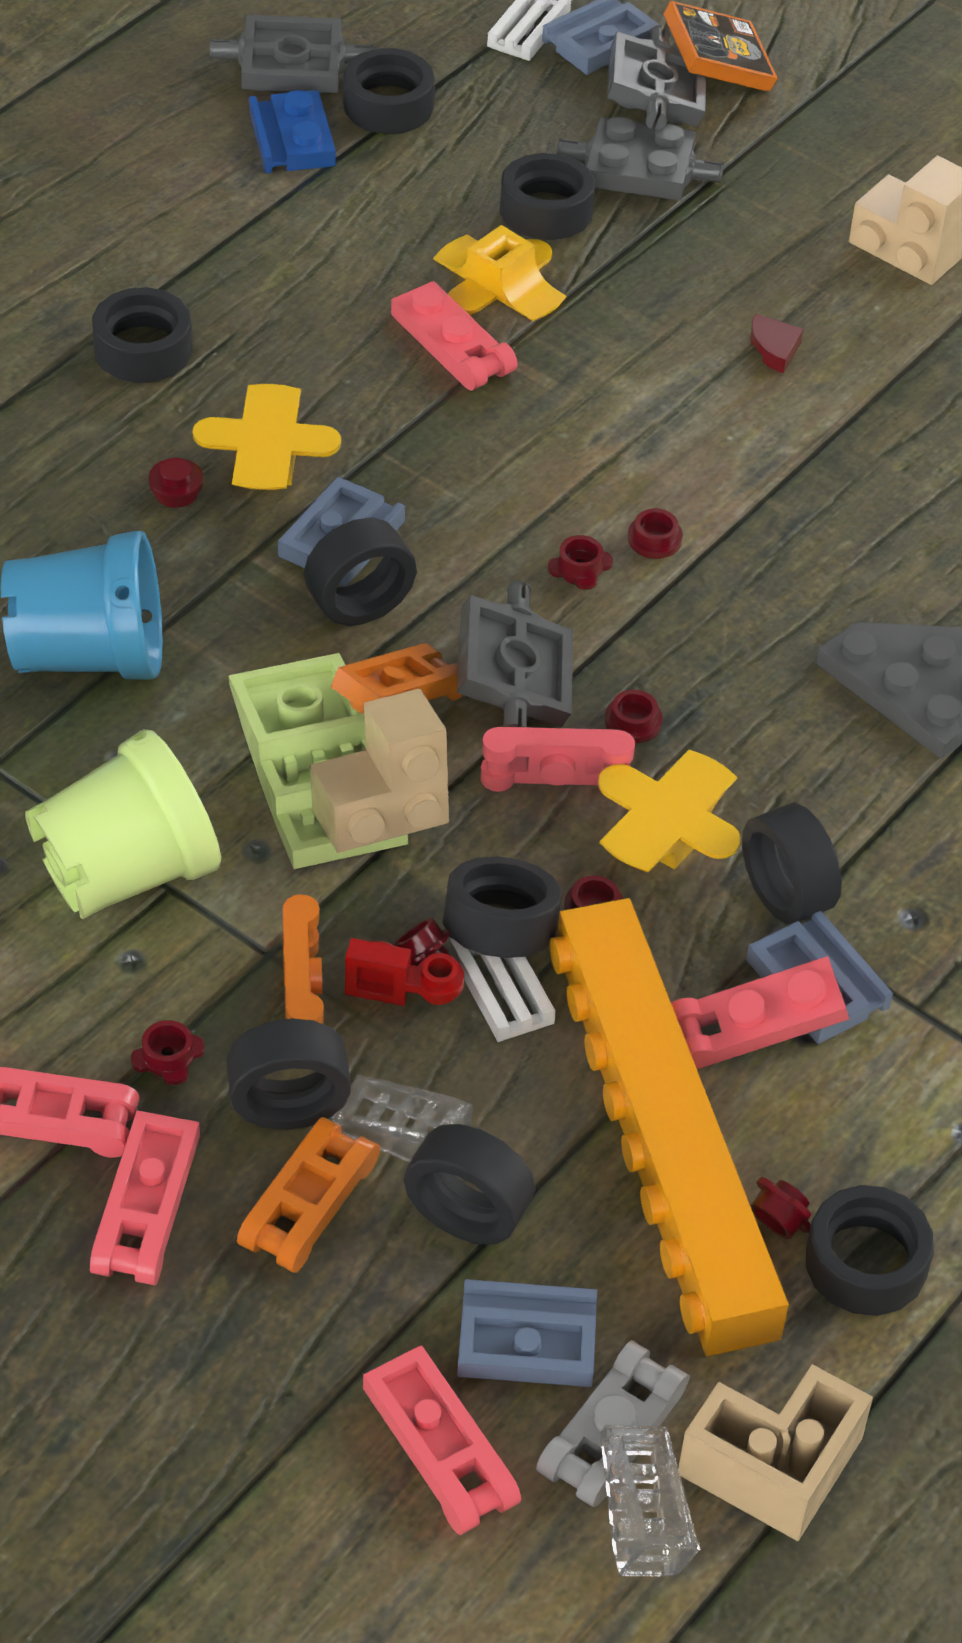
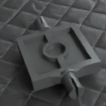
[210,15,374,93]
[607,25,706,130]
[556,117,724,201]
[457,580,573,727]

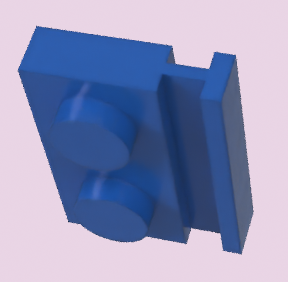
[249,90,336,173]

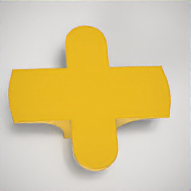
[433,225,566,321]
[193,384,341,490]
[598,750,741,872]

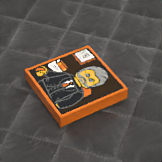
[663,1,778,91]

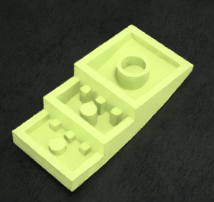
[229,653,408,869]

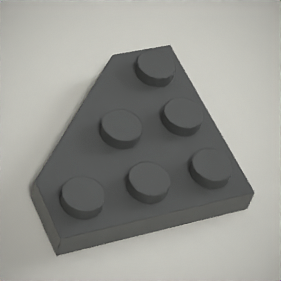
[816,622,962,759]

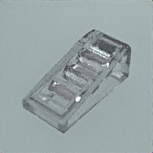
[330,1075,473,1162]
[600,1425,700,1576]

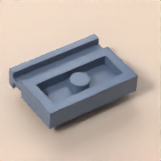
[542,0,659,75]
[278,477,405,586]
[746,911,893,1044]
[457,1279,598,1387]

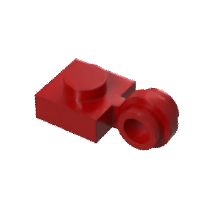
[345,938,464,1006]

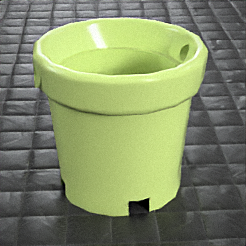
[25,729,221,919]

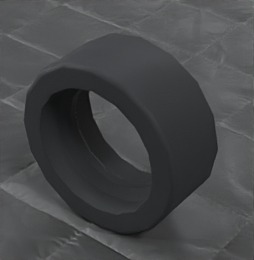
[343,48,435,134]
[500,153,595,240]
[92,287,193,383]
[303,517,417,626]
[742,802,842,924]
[443,856,562,958]
[226,1018,351,1130]
[403,1124,536,1244]
[806,1185,934,1316]

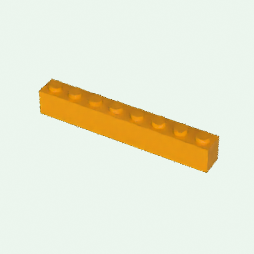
[549,898,789,1357]

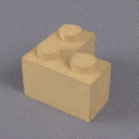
[849,155,962,285]
[310,688,449,853]
[678,1364,873,1541]

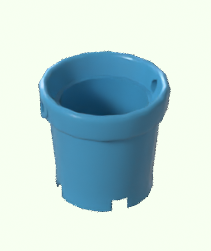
[1,531,163,680]

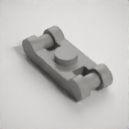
[536,1340,690,1508]

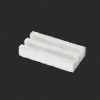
[487,0,571,61]
[449,938,555,1042]

